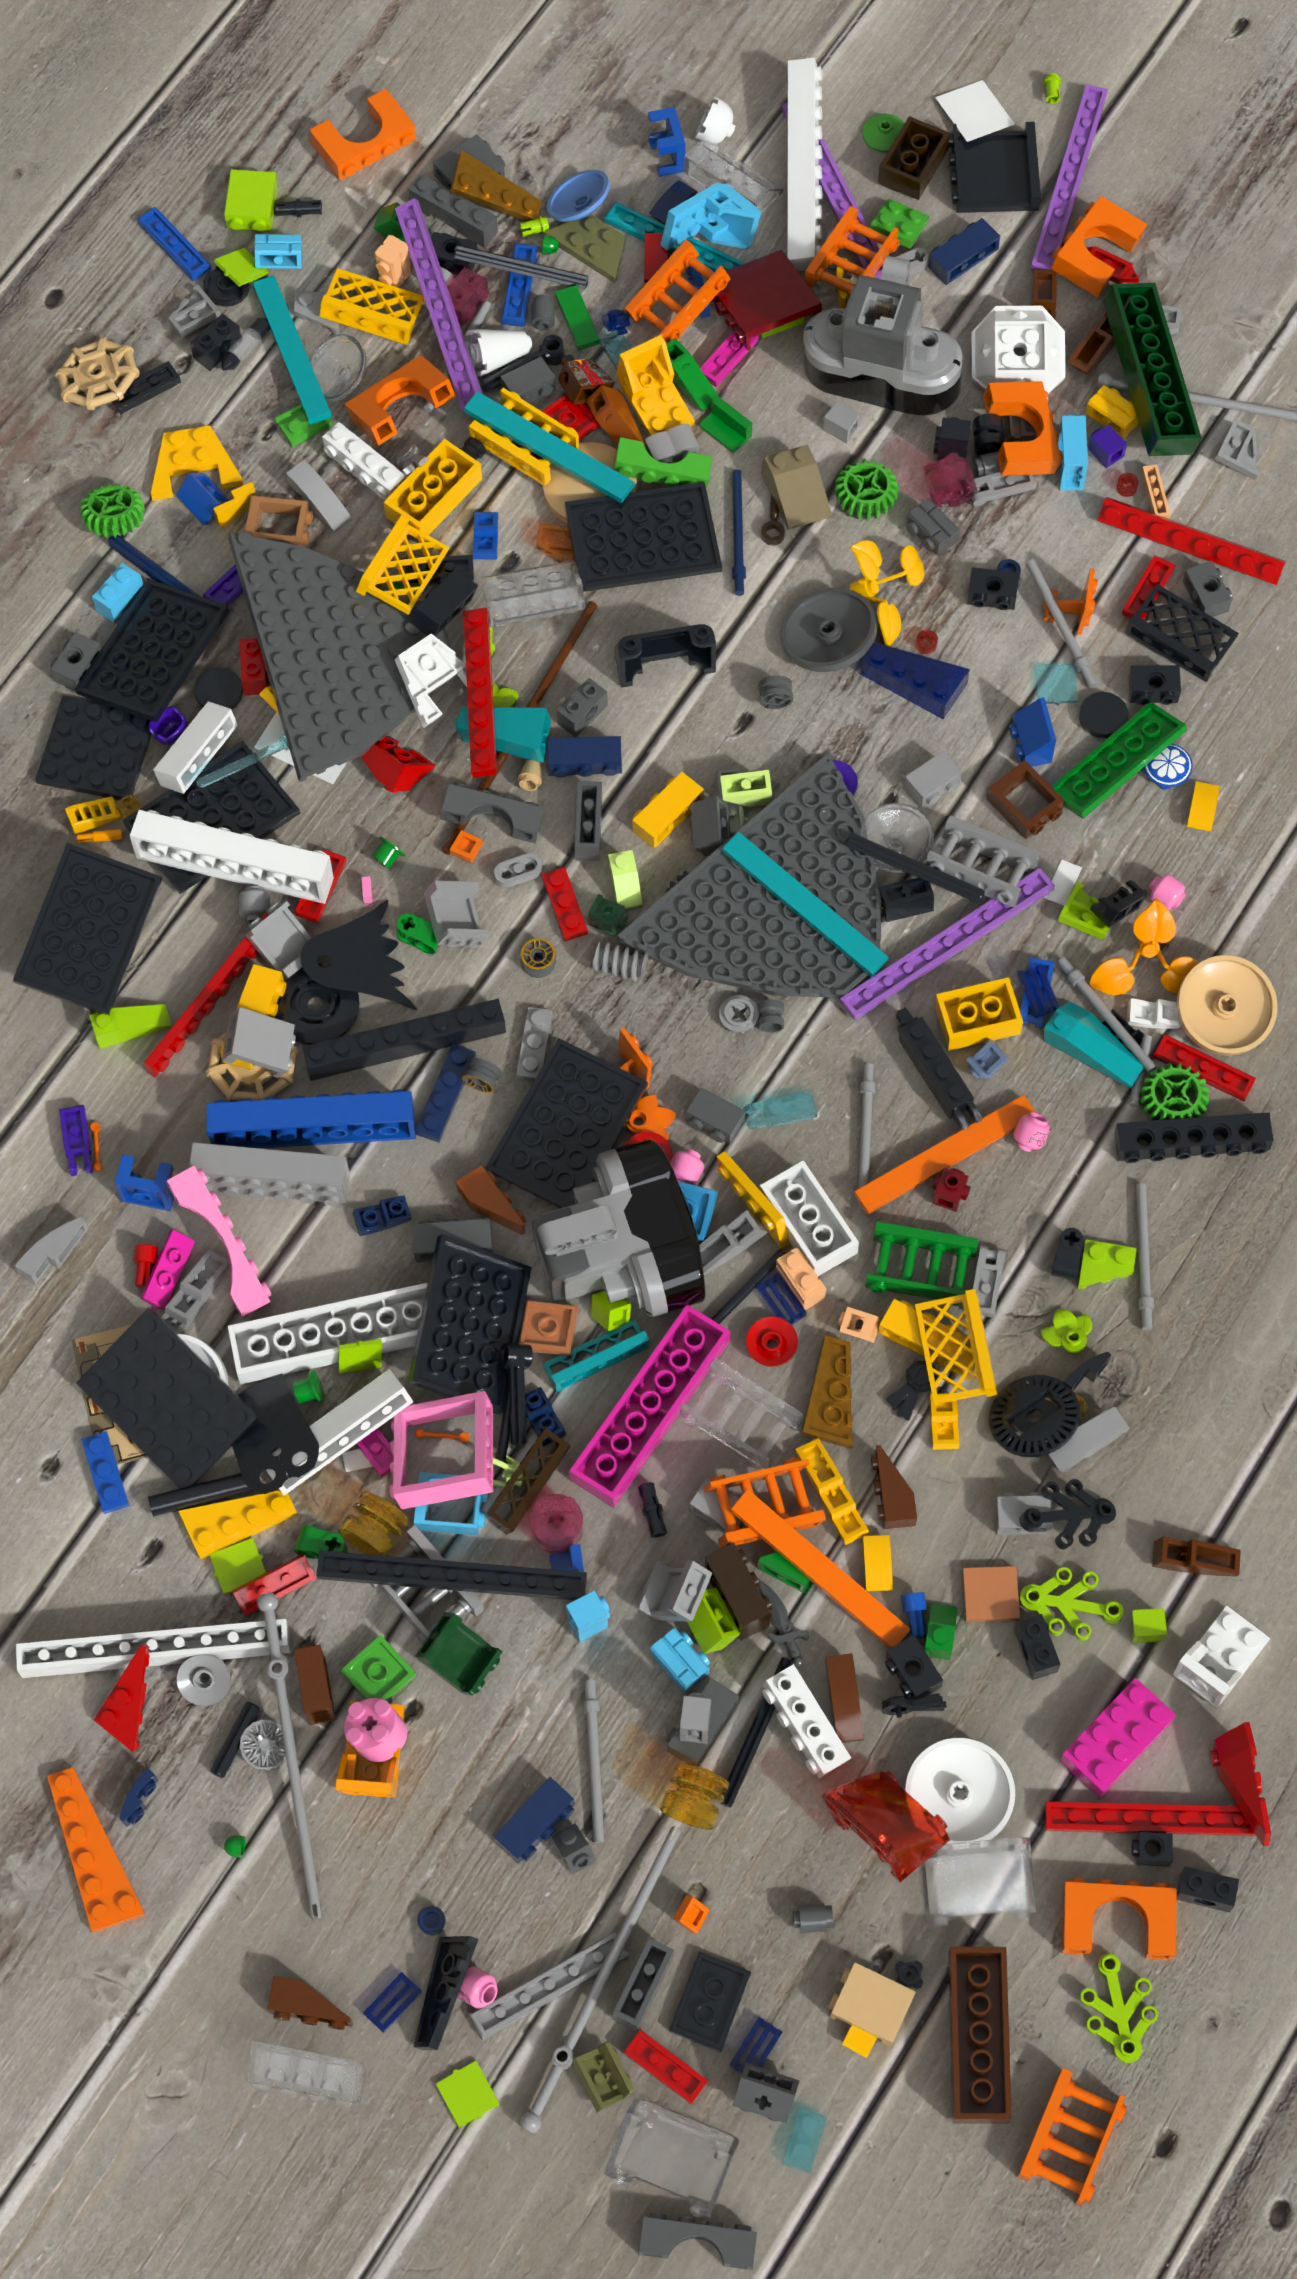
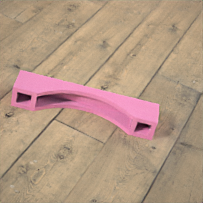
[166,1166,271,1318]

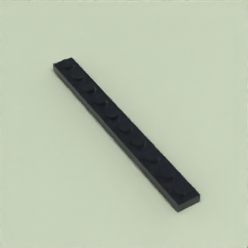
[316,1550,587,1601]

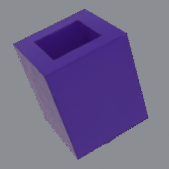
[1089,425,1127,468]

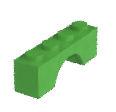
[613,437,712,487]

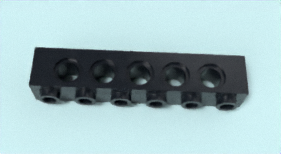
[1114,1112,1274,1163]

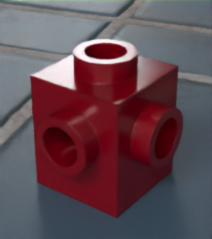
[932,1168,971,1212]

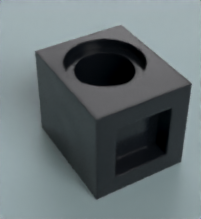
[1132,1832,1173,1867]

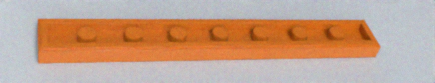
[854,1095,1036,1215]
[729,1489,911,1649]

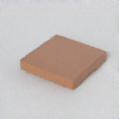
[519,1300,579,1356]
[962,1566,1020,1622]

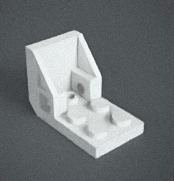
[1173,1606,1270,1708]

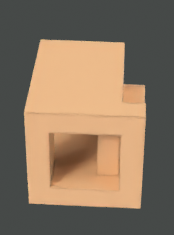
[838,1307,882,1343]

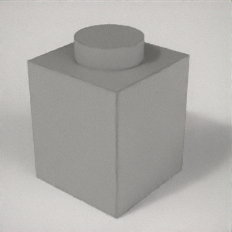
[822,401,860,444]

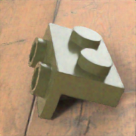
[572,2041,634,2113]

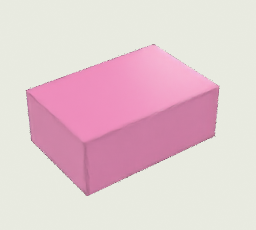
[362,876,373,903]

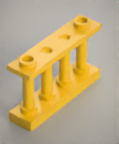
[469,388,579,486]

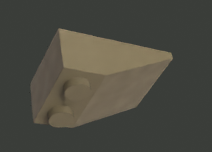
[761,444,832,530]

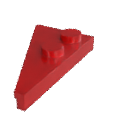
[94,1644,150,1752]

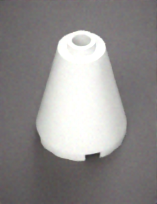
[465,329,532,376]

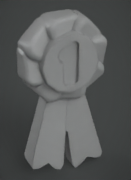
[394,444,429,476]

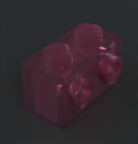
[448,267,489,325]

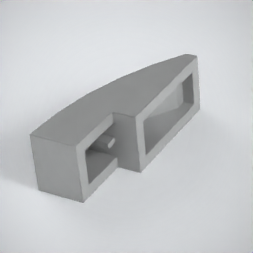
[286,460,352,533]
[685,1210,768,1277]
[15,1217,88,1285]
[1048,1406,1130,1473]

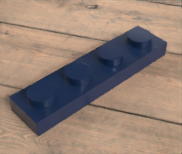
[415,1044,476,1143]

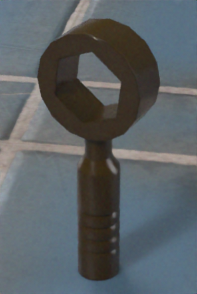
[761,495,785,546]

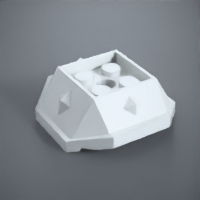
[971,306,1065,394]

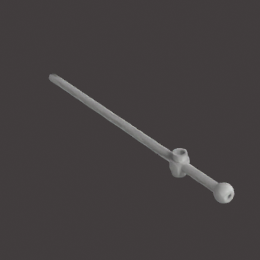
[1097,373,1297,421]
[257,1593,321,1920]
[519,1826,681,2134]

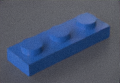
[81,1431,130,1514]

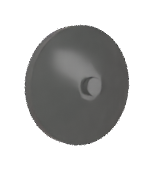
[781,588,877,672]

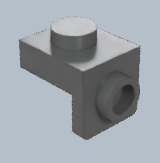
[552,1823,596,1874]

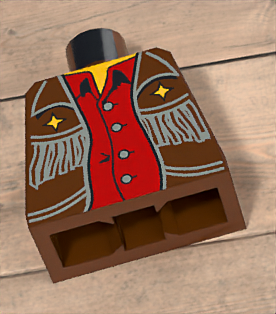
[558,354,615,405]

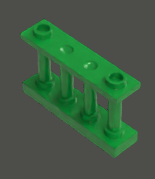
[865,1221,979,1306]

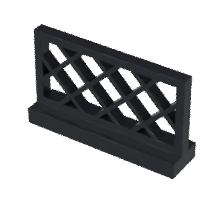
[1125,584,1239,683]

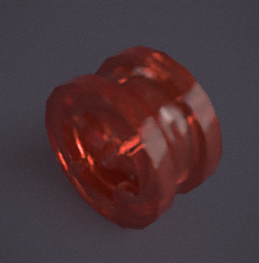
[1116,473,1139,497]
[916,630,938,654]

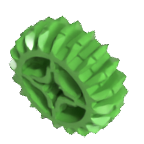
[835,458,899,521]
[80,483,145,538]
[1140,1063,1210,1121]

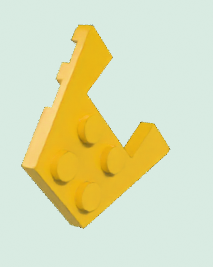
[151,425,243,501]

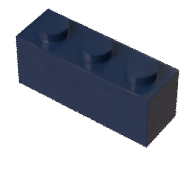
[928,218,1000,285]
[548,736,622,778]
[494,1777,575,1865]

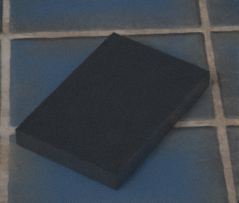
[669,1952,751,2052]

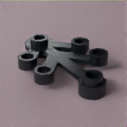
[1019,1479,1116,1550]

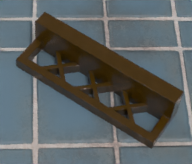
[486,1428,571,1534]

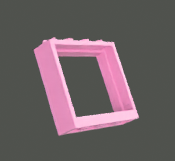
[390,1391,493,1509]

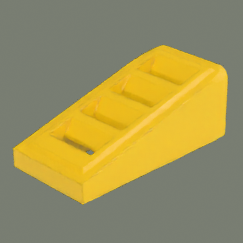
[65,796,121,836]

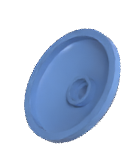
[547,170,610,222]

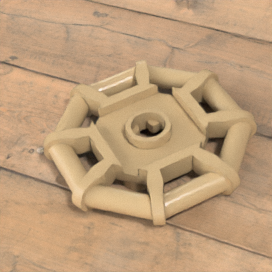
[55,337,140,410]
[205,1031,299,1102]

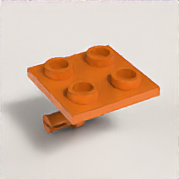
[1043,568,1098,635]
[618,1027,653,1090]

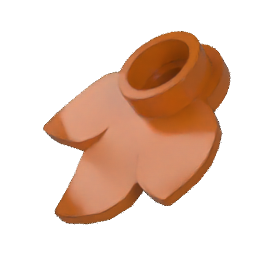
[626,1095,676,1140]

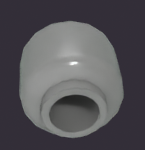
[238,886,271,924]

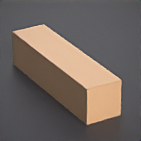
[1141,464,1170,519]

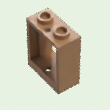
[245,496,313,547]

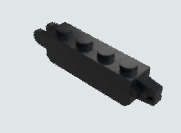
[896,1007,982,1130]

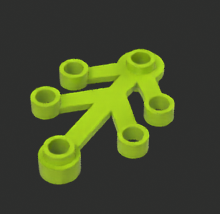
[1020,1567,1124,1641]
[1080,1953,1158,2063]

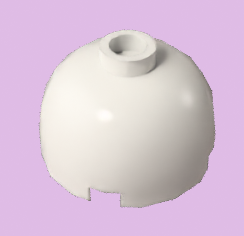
[694,97,736,144]

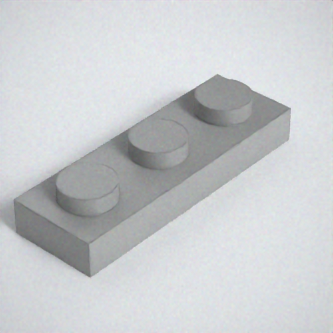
[516,1007,553,1081]

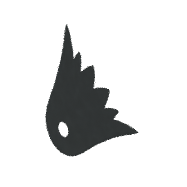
[300,900,417,1010]

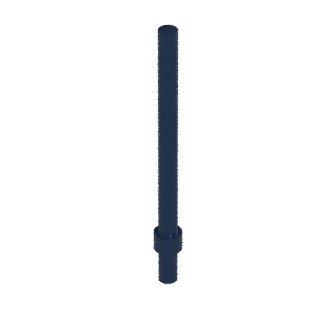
[732,470,746,596]

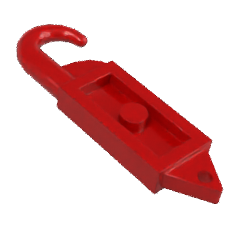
[1062,243,1139,284]

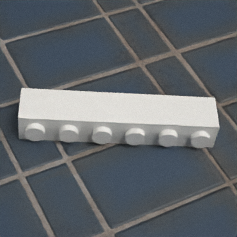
[266,1369,413,1495]

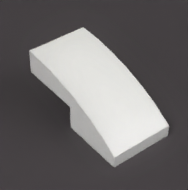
[1127,998,1181,1029]

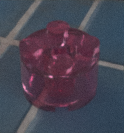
[924,453,977,508]
[530,1494,584,1554]

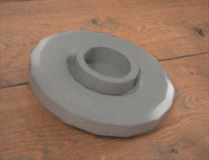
[240,1719,286,1771]

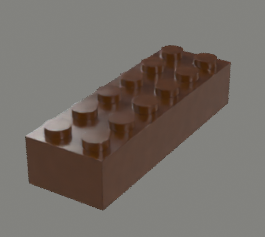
[948,1947,1012,2124]

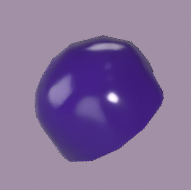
[149,707,187,745]

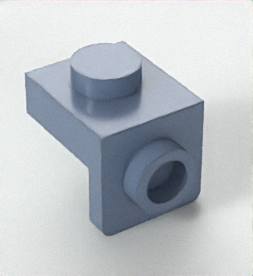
[966,1040,1010,1079]

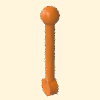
[90,1122,103,1172]
[415,1428,469,1444]

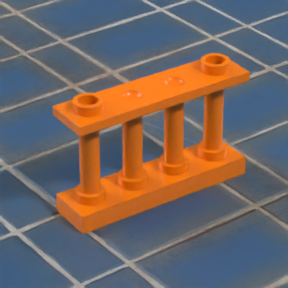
[805,206,900,294]
[624,239,731,344]
[703,1457,826,1548]
[1017,2068,1127,2206]

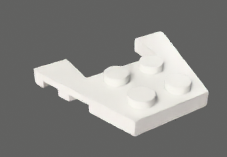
[395,634,467,728]

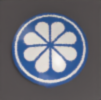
[1144,744,1193,790]

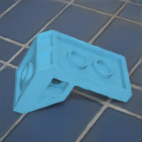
[660,183,762,250]

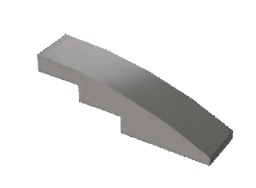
[161,1249,230,1334]

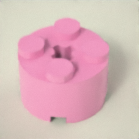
[344,1698,407,1762]

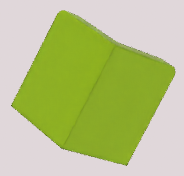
[591,1291,631,1332]
[1132,1608,1167,1643]

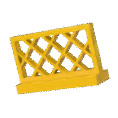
[319,268,425,345]
[356,515,450,615]
[915,1289,997,1405]

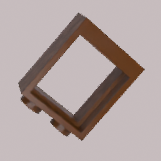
[986,760,1064,839]
[294,1643,336,1725]

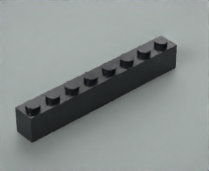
[302,998,506,1081]

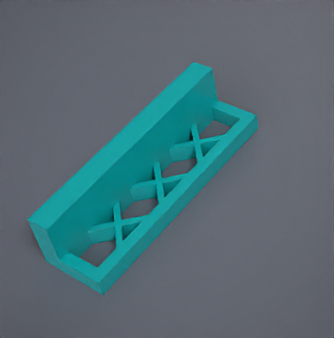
[542,1319,649,1393]

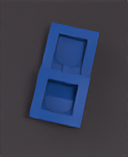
[473,512,498,559]

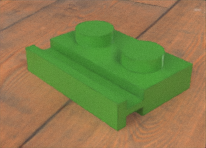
[275,404,333,447]

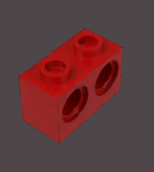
[240,638,268,696]

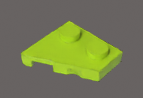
[1058,881,1110,941]
[1078,1239,1137,1289]

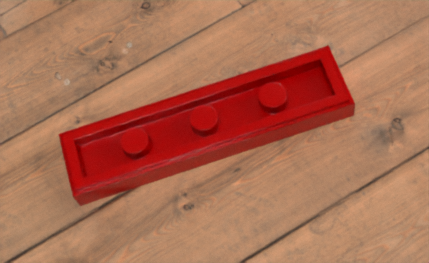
[1153,1034,1256,1102]

